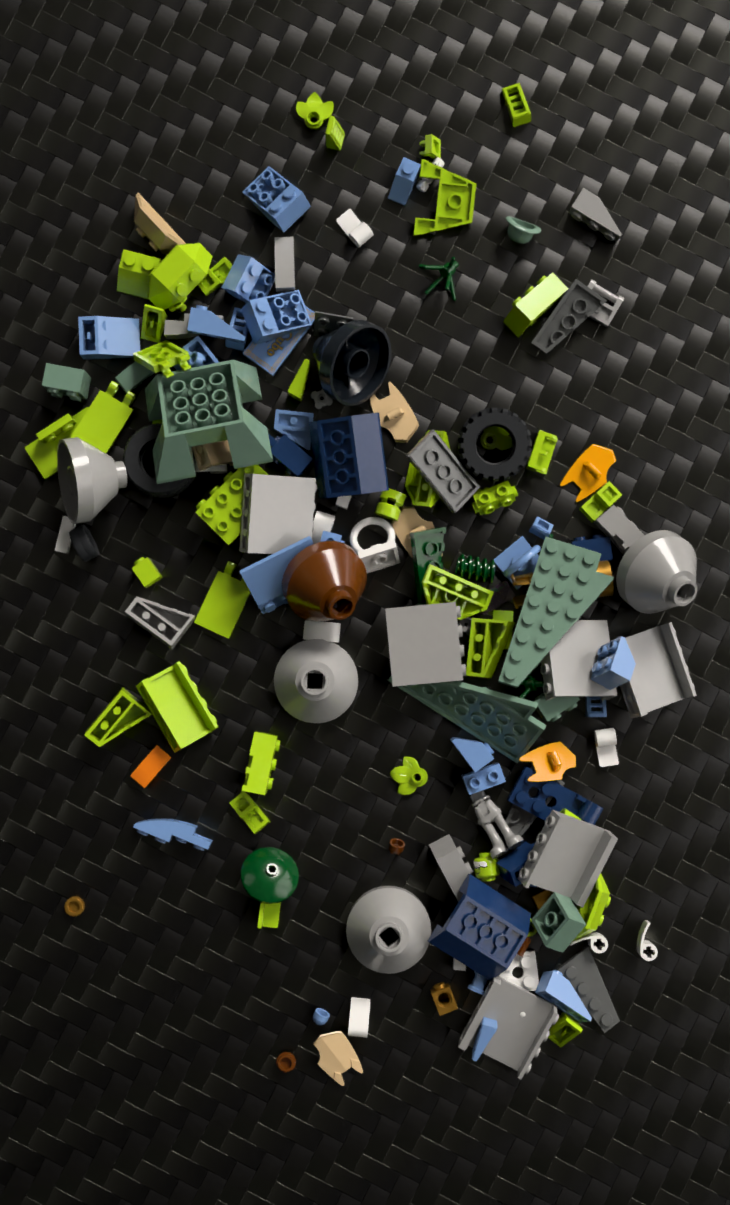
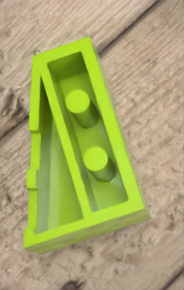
[466,618,515,678]
[84,687,152,747]

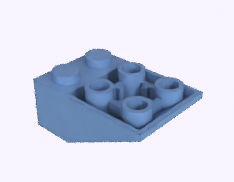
[242,166,311,232]
[241,290,312,344]
[78,316,140,360]

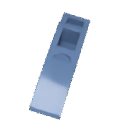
[133,819,213,851]

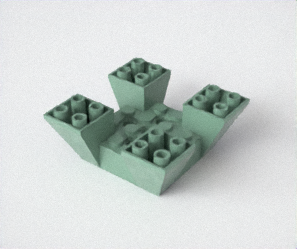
[145,360,273,484]

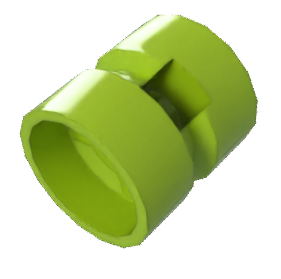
[374,488,406,521]

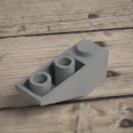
[569,188,621,242]

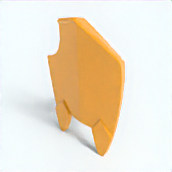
[560,444,616,502]
[519,742,576,782]

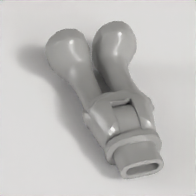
[470,790,524,859]

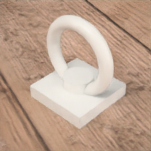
[350,517,400,574]

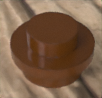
[276,1052,296,1072]

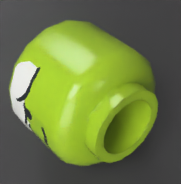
[474,852,500,881]

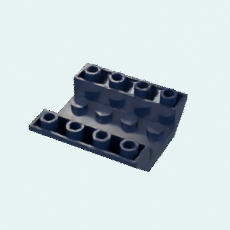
[309,413,389,498]
[428,874,531,981]

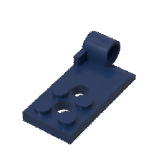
[507,766,604,825]

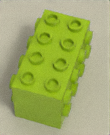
[196,465,268,546]

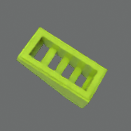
[502,83,531,127]
[325,116,345,150]
[288,359,310,402]

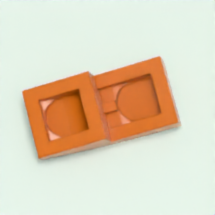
[130,745,171,789]

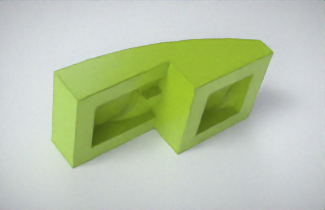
[198,257,232,295]
[579,481,622,523]
[230,791,270,834]

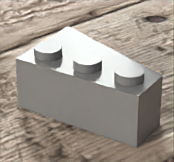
[594,505,644,556]
[125,596,195,649]
[429,834,473,902]

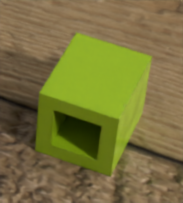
[132,557,163,588]

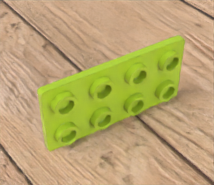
[25,407,89,479]

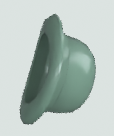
[505,216,541,244]

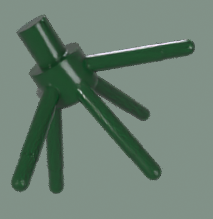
[419,257,459,301]
[518,673,544,699]

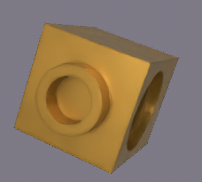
[431,982,458,1016]

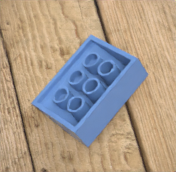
[240,536,314,614]

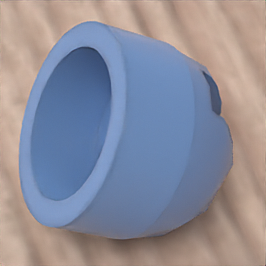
[188,351,205,367]
[313,1008,330,1026]

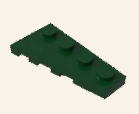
[410,527,446,605]

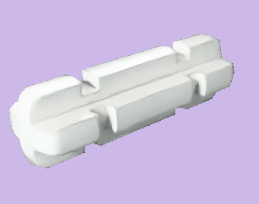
[416,158,444,192]

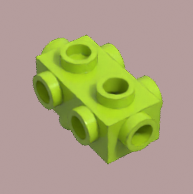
[472,480,518,515]

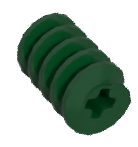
[454,553,496,584]

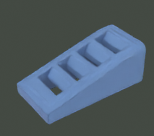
[225,307,249,351]
[585,697,607,717]
[472,1017,497,1061]

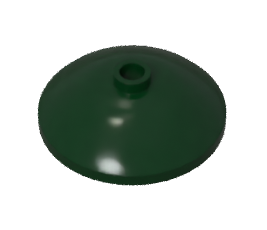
[240,847,299,904]

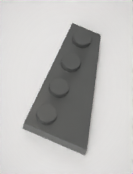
[531,279,607,354]

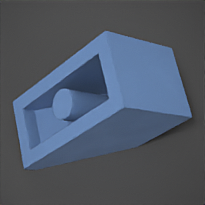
[388,157,421,206]

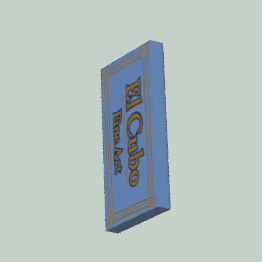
[243,306,315,377]

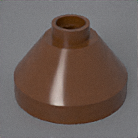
[282,541,367,622]

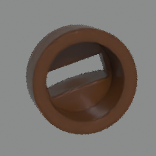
[389,838,405,855]

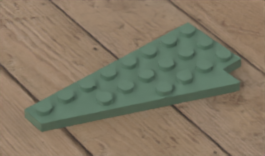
[498,536,614,688]
[388,675,546,763]

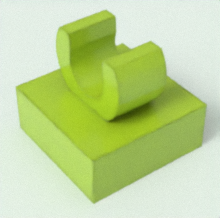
[419,134,441,160]

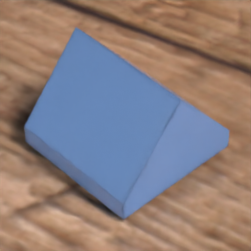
[529,517,554,540]

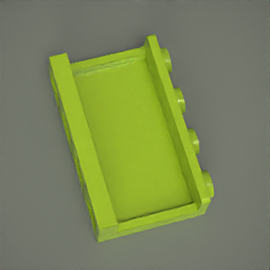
[136,661,218,753]

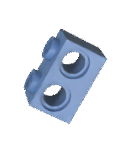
[461,762,506,795]

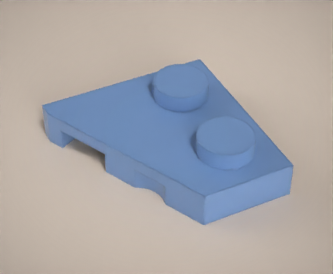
[274,409,314,450]

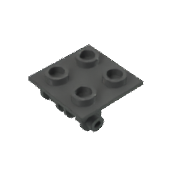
[313,311,353,337]

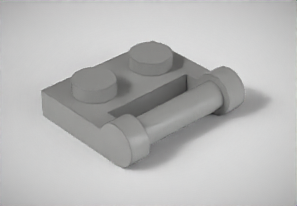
[587,280,624,327]

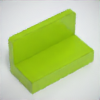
[257,902,281,929]

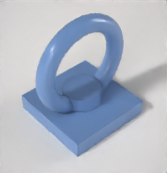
[494,536,541,590]

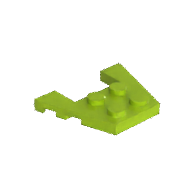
[413,159,476,236]

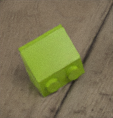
[117,249,161,300]

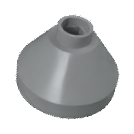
[57,437,127,524]
[616,530,697,614]
[274,639,358,723]
[346,886,431,974]

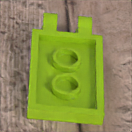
[133,340,191,378]
[70,381,135,454]
[194,561,251,639]

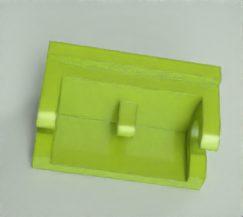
[526,430,558,475]

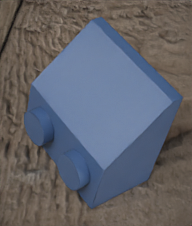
[450,737,494,773]

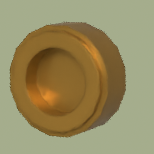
[64,896,85,917]

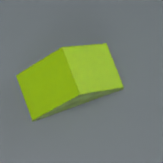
[141,304,167,343]
[548,1012,583,1048]

